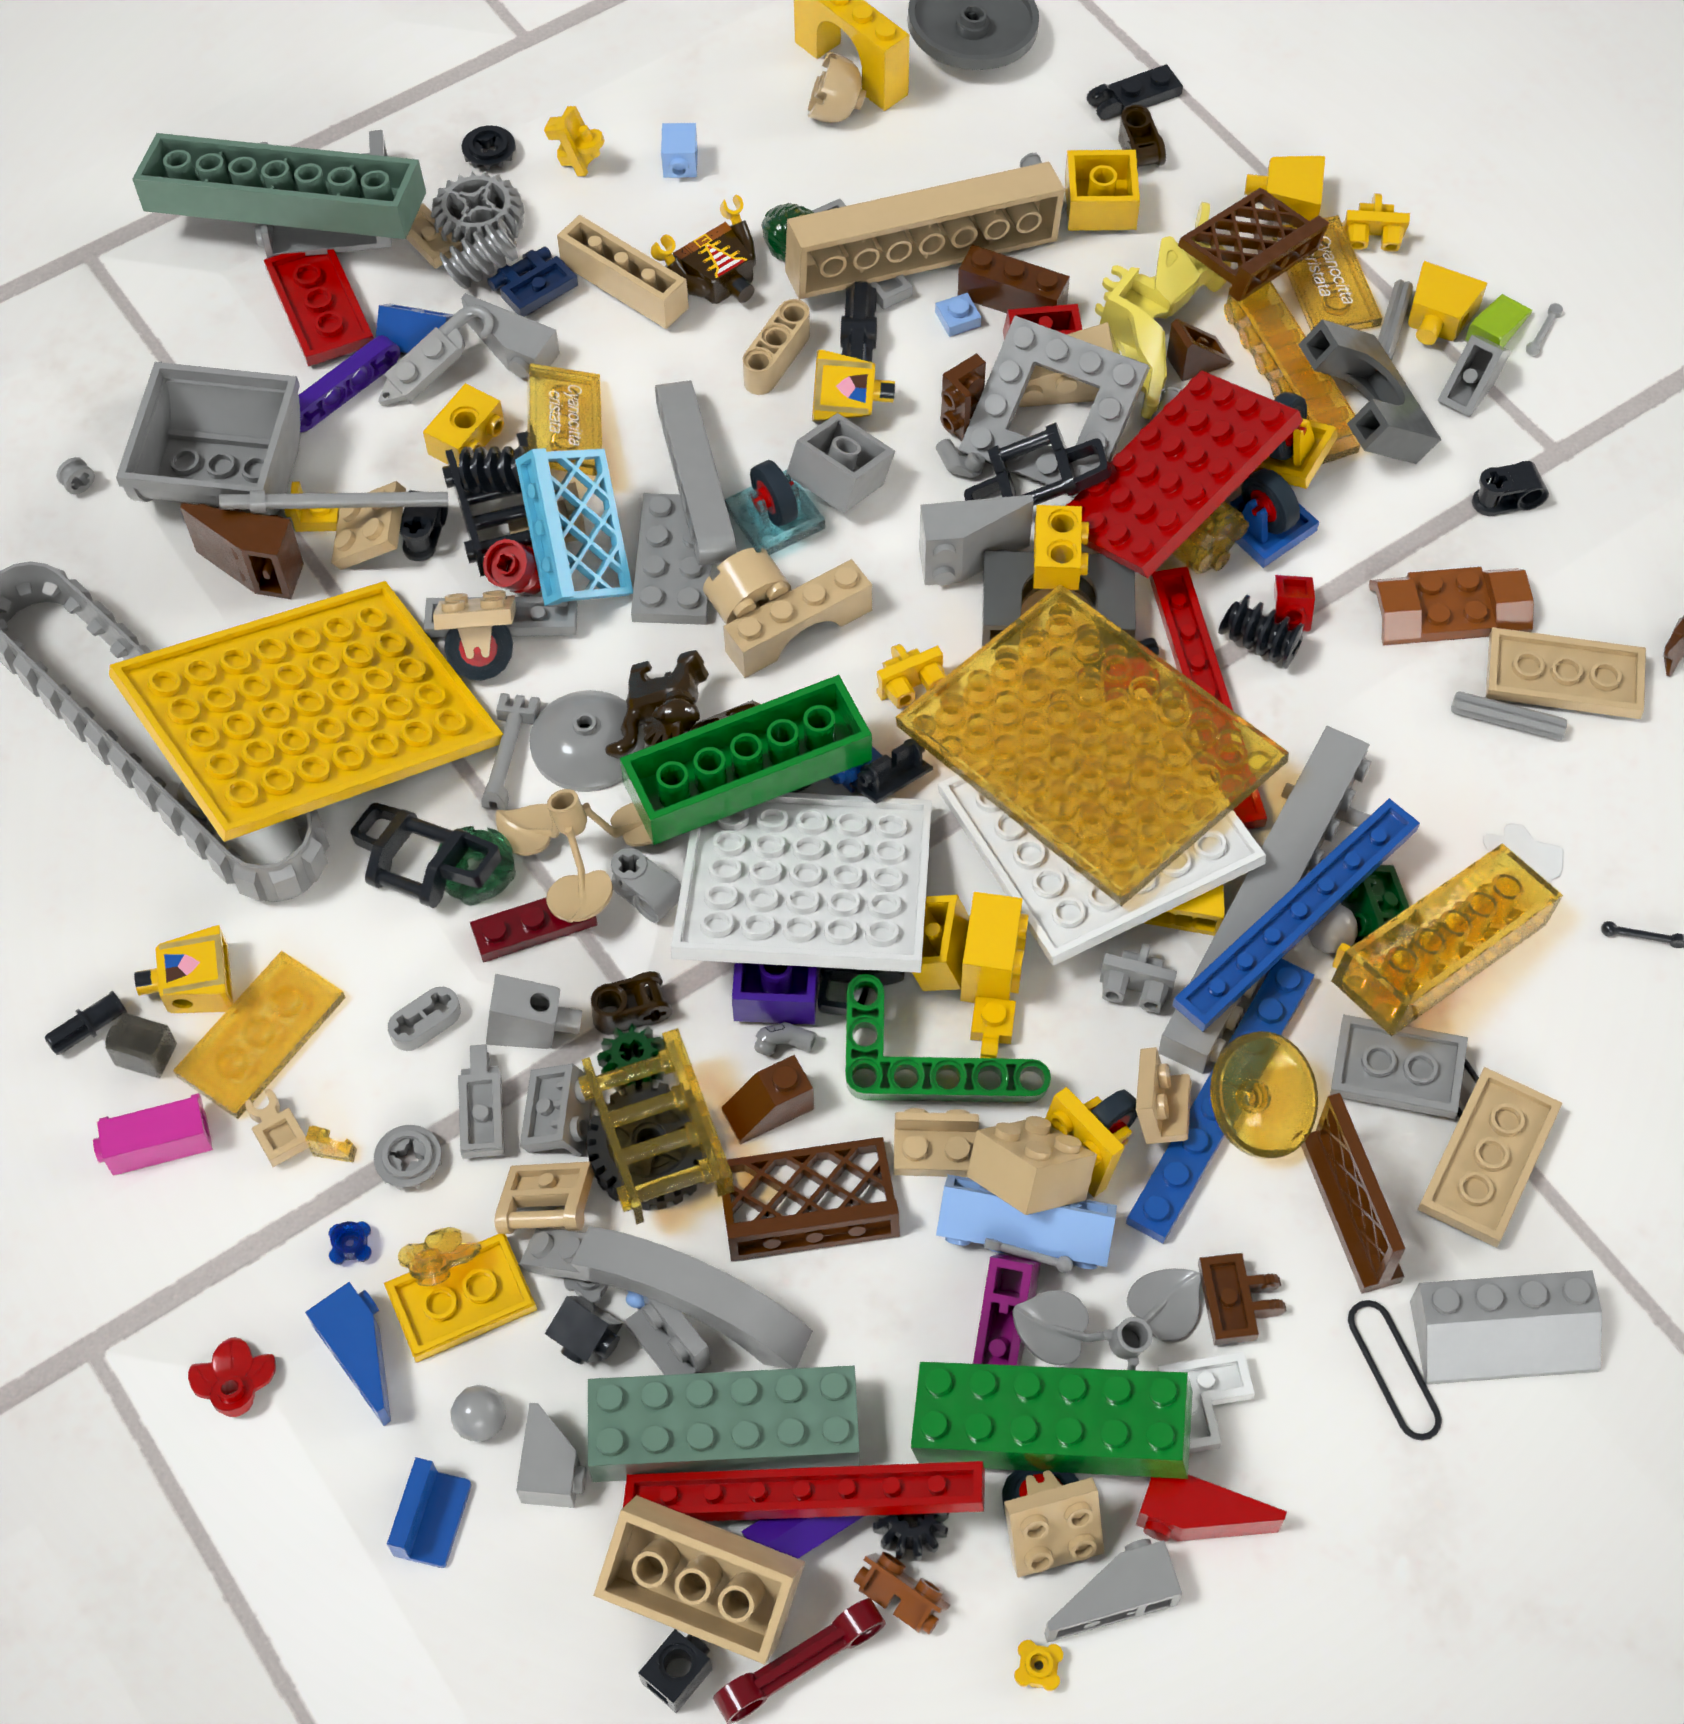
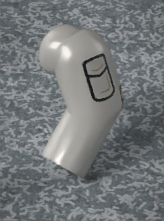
[754,1022,817,1056]

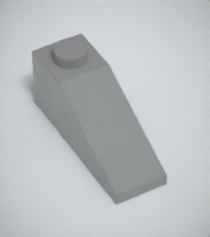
[461,293,560,383]
[1044,1539,1182,1643]

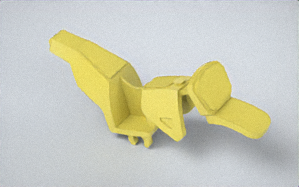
[1095,202,1231,419]

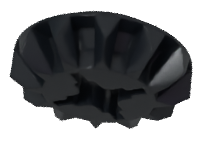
[461,125,516,171]

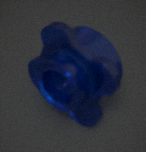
[328,1221,372,1265]

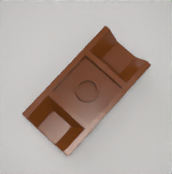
[1369,567,1534,646]

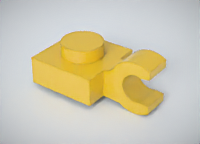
[970,996,1016,1058]

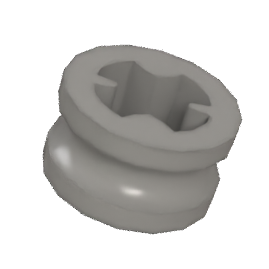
[56,457,95,494]

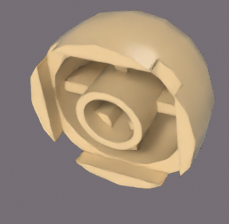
[808,51,866,123]

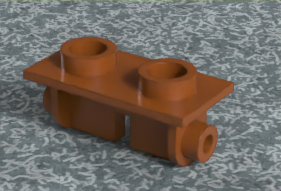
[854,1552,950,1635]

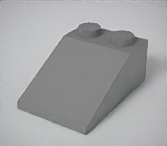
[919,495,1034,586]

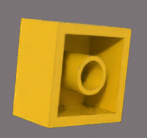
[1065,150,1140,231]
[960,892,1029,1003]

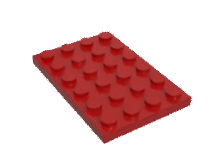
[1065,370,1303,578]

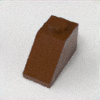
[721,1055,814,1144]

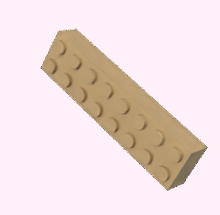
[785,161,1065,300]

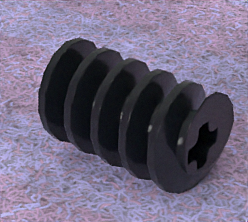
[458,446,528,493]
[1218,595,1304,669]

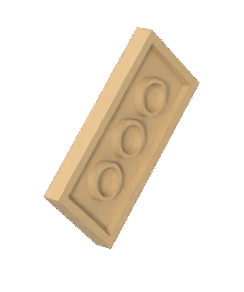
[1485,627,1646,719]
[1417,1067,1562,1248]

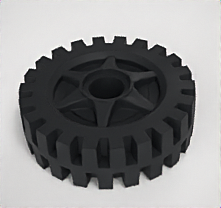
[587,1082,713,1211]

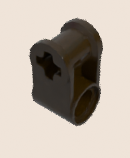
[1118,105,1166,170]
[591,971,673,1035]

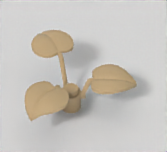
[496,789,653,923]

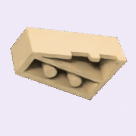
[1019,322,1120,407]

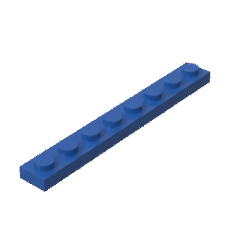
[1172,798,1420,1032]
[1126,958,1315,1244]

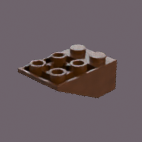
[180,503,304,599]

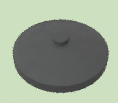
[907,0,1039,70]

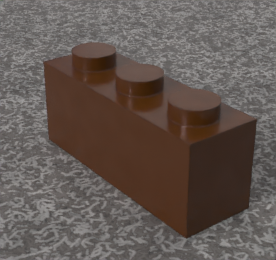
[957,245,1070,314]

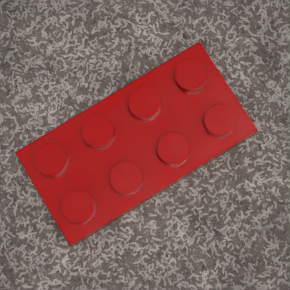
[263,249,374,367]

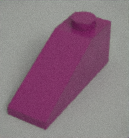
[973,1253,1041,1366]

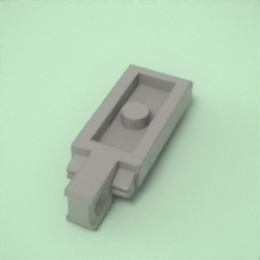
[458,1044,505,1159]

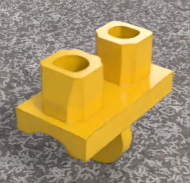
[544,106,605,176]
[1342,193,1410,252]
[876,644,947,709]

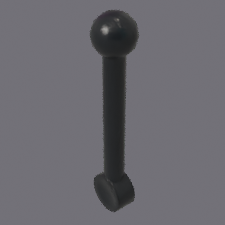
[1601,921,1684,948]

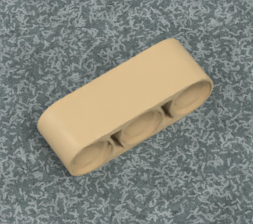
[742,299,810,395]

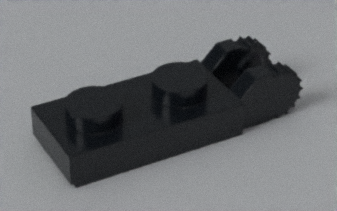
[1086,64,1183,120]

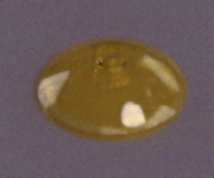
[1210,1031,1318,1159]

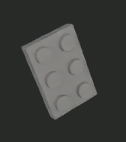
[1330,1014,1468,1119]

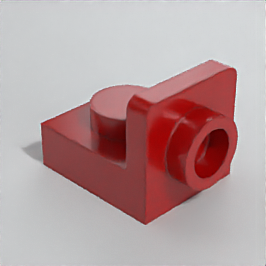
[1274,575,1315,632]

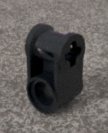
[1472,461,1549,516]
[400,490,449,561]

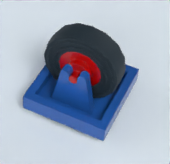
[1213,468,1319,568]

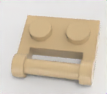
[494,1162,595,1234]

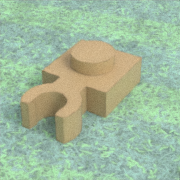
[245,1089,311,1167]

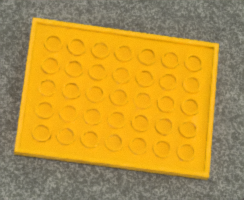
[109,581,503,842]

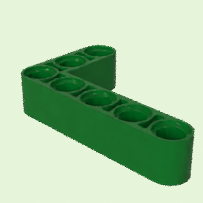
[845,974,1051,1103]

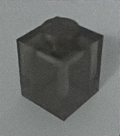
[105,1012,177,1079]

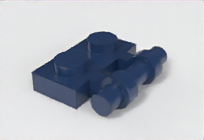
[487,246,578,317]

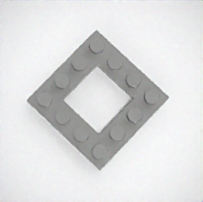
[959,316,1150,497]

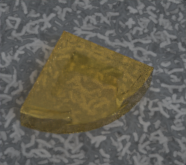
[305,1125,357,1163]

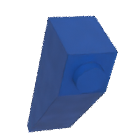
[305,1282,391,1426]

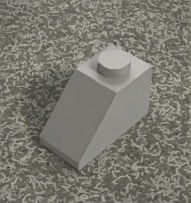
[1437,335,1512,416]
[516,1403,587,1508]

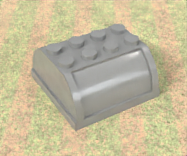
[116,362,300,515]

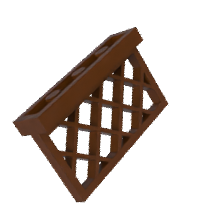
[1178,187,1329,302]
[1299,1093,1406,1294]
[717,1137,900,1261]

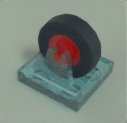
[725,460,825,555]

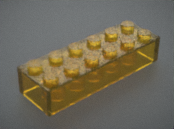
[1331,843,1563,1037]

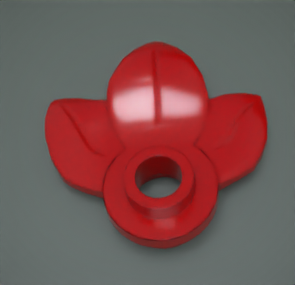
[188,1337,276,1417]

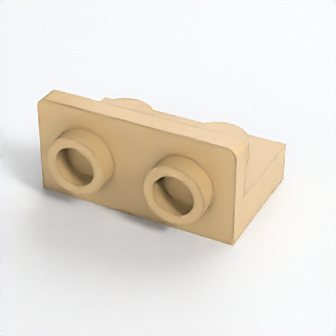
[1136,1047,1192,1144]
[893,1108,979,1177]

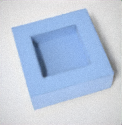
[935,293,982,337]

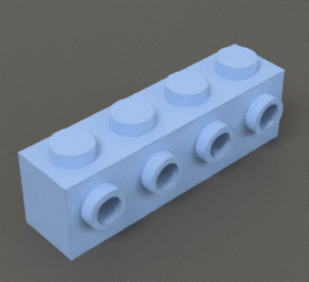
[936,1174,1117,1269]

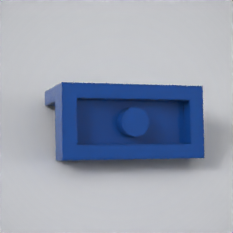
[376,303,454,353]
[387,1457,472,1568]

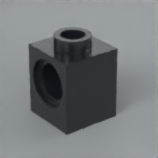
[638,1629,713,1713]

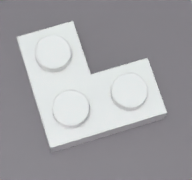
[1157,1351,1255,1453]

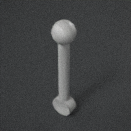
[1526,303,1563,356]
[984,1238,1073,1273]

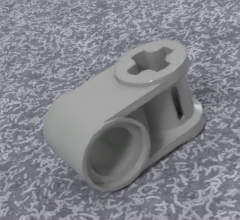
[611,848,681,923]

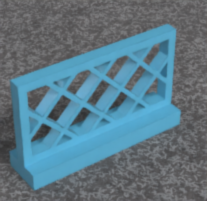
[515,448,633,606]

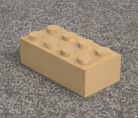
[593,1495,805,1664]

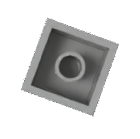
[786,413,895,513]

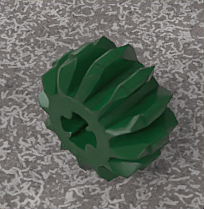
[597,1023,669,1092]

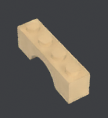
[723,559,872,678]

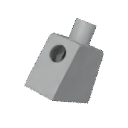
[486,974,582,1049]

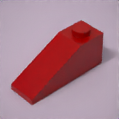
[1136,1474,1287,1542]

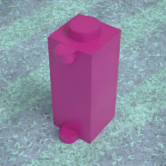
[93,1093,213,1176]

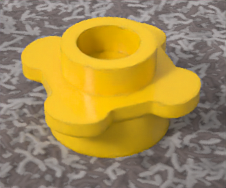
[1014,1640,1063,1691]

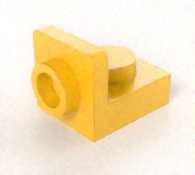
[284,481,340,532]

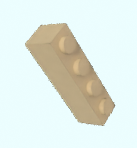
[557,215,689,329]

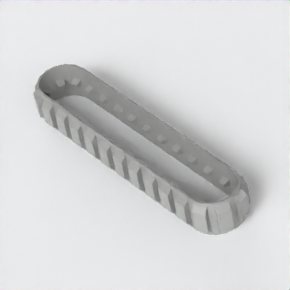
[0,561,330,902]

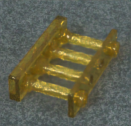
[578,1028,734,1225]

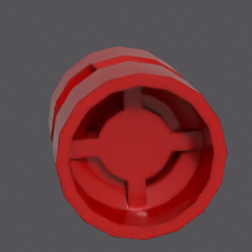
[483,539,541,596]

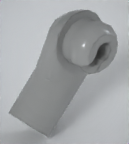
[936,439,986,478]

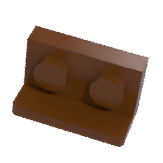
[940,353,986,441]

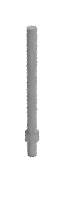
[219,490,449,513]

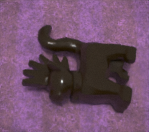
[605,650,709,758]

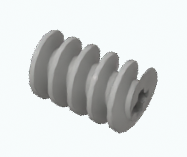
[440,217,518,289]

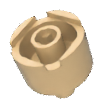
[703,548,791,624]

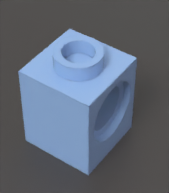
[661,123,698,178]

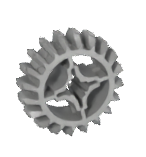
[431,171,525,247]

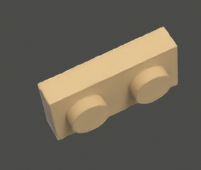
[406,203,463,269]

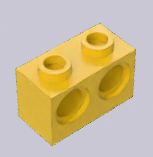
[1033,505,1089,590]

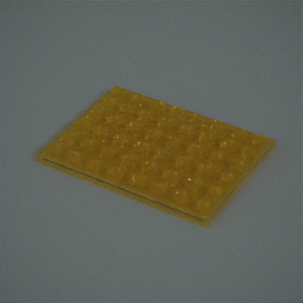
[896,584,1289,907]

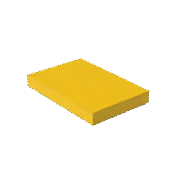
[384,1234,537,1363]

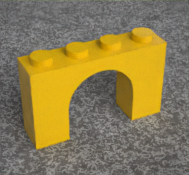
[794,0,910,111]

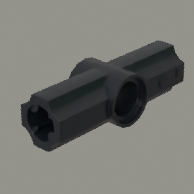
[840,282,877,362]

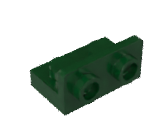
[1341,865,1420,952]

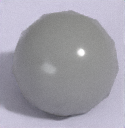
[1307,904,1358,954]
[450,1385,506,1442]

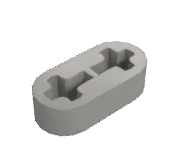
[388,986,461,1051]

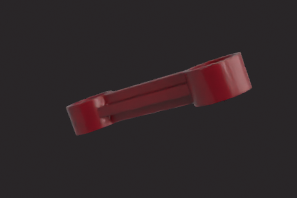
[713,1598,886,1724]

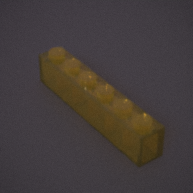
[1224,282,1360,465]

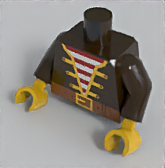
[651,195,756,304]

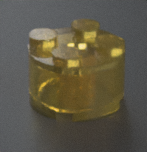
[1171,501,1249,574]

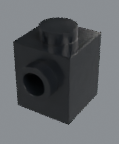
[545,1296,623,1365]

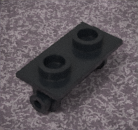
[850,739,933,804]

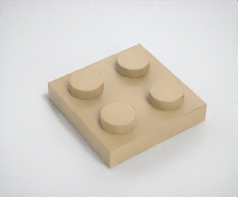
[331,481,406,570]

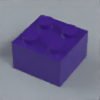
[732,963,819,1025]

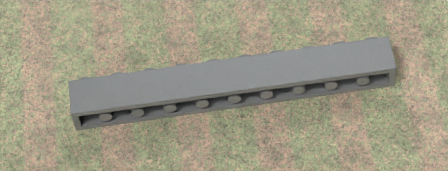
[1158,726,1371,1074]

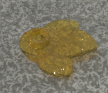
[398,1227,482,1286]

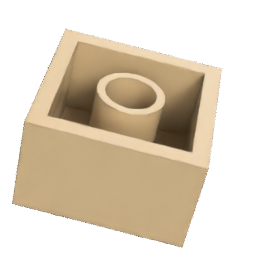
[967,1116,1097,1215]

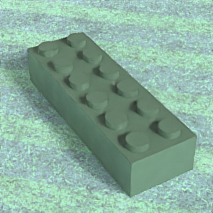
[588,1365,860,1482]

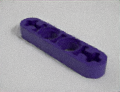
[298,335,400,433]

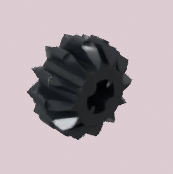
[873,1513,949,1561]

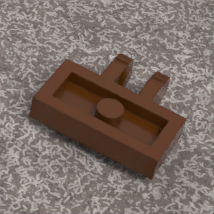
[1198,1253,1287,1346]

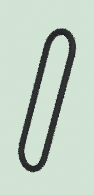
[1348,1300,1442,1441]

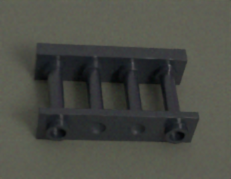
[442,431,566,577]

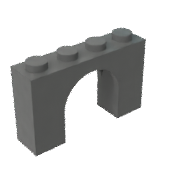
[1298,319,1442,464]
[982,550,1136,650]

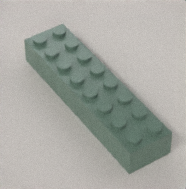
[132,133,426,239]

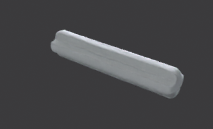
[1378,279,1413,361]
[1451,691,1567,740]

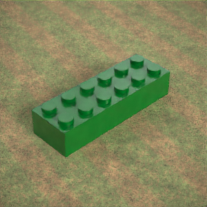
[620,675,872,845]
[911,1362,1193,1479]

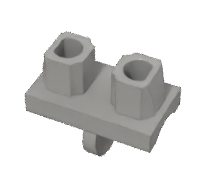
[1100,943,1177,1013]

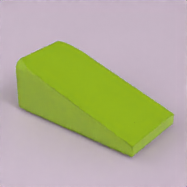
[1465,294,1532,347]

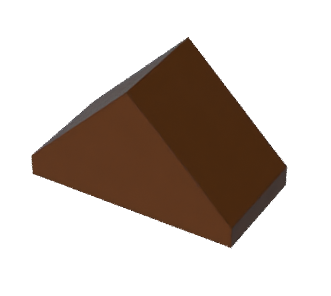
[1166,318,1232,382]

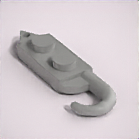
[378,305,493,406]

